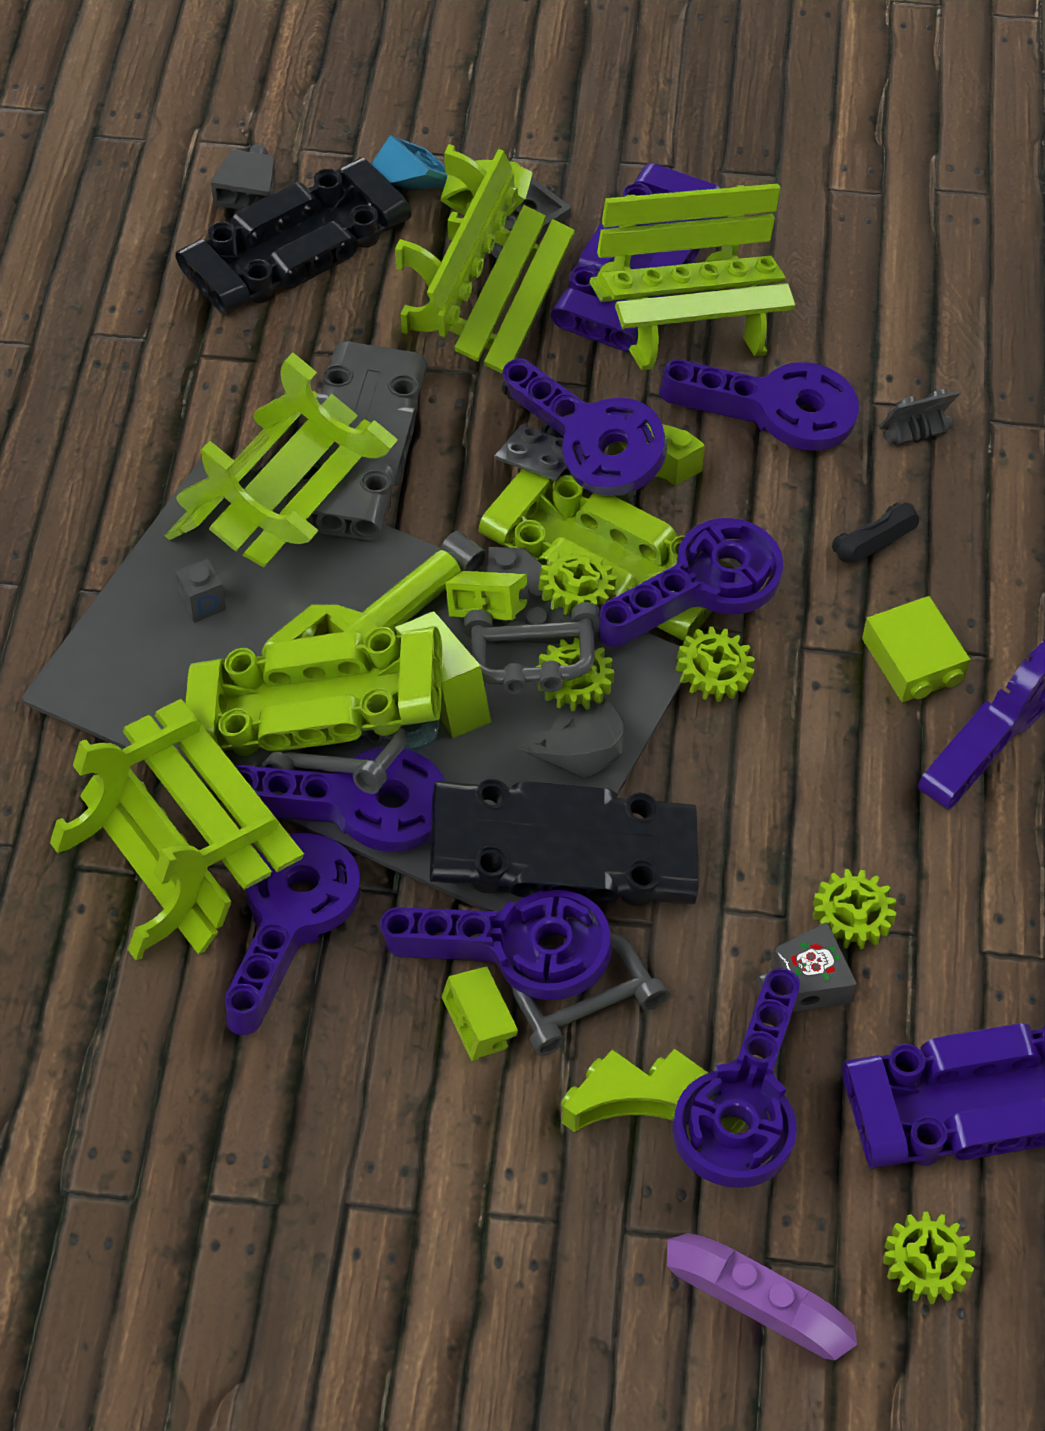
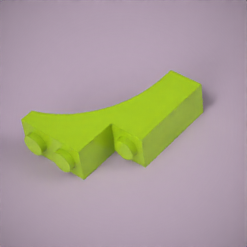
[561,1049,746,1134]

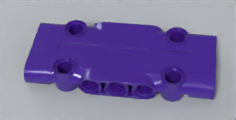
[550,163,720,352]
[842,1023,1045,1169]

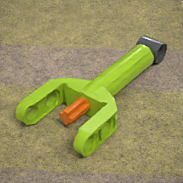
[261,530,486,656]

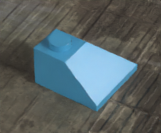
[371,135,447,190]

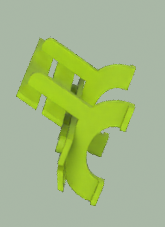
[395,144,575,373]
[589,183,795,371]
[164,352,398,568]
[50,699,304,960]

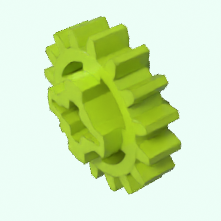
[538,549,616,616]
[676,627,755,702]
[536,637,614,711]
[812,869,896,949]
[883,1211,975,1304]

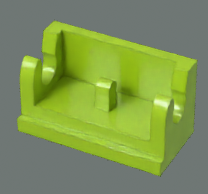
[446,571,527,621]
[441,966,518,1061]

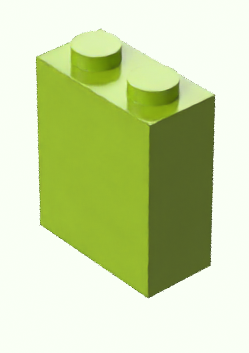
[862,596,970,703]

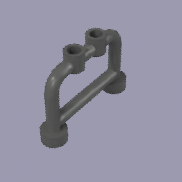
[464,602,600,694]
[262,727,408,794]
[512,933,669,1056]

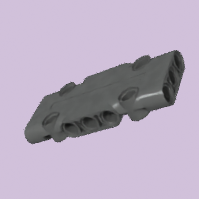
[284,342,428,541]

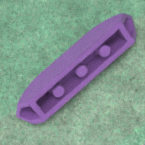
[667,1233,857,1360]

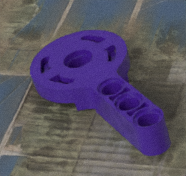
[502,358,667,496]
[659,359,859,451]
[598,518,783,647]
[917,640,1045,810]
[235,747,445,852]
[225,833,360,1035]
[380,890,612,1000]
[672,968,800,1188]

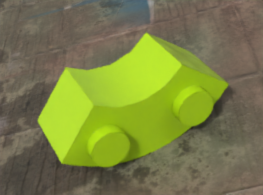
[440,160,533,216]
[608,423,705,486]

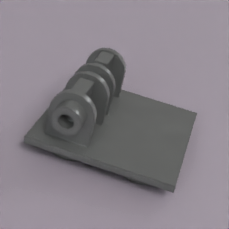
[879,389,961,445]
[494,425,582,481]

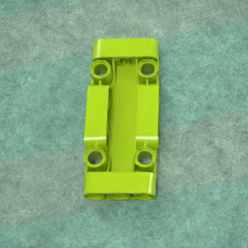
[478,469,736,641]
[185,627,443,756]

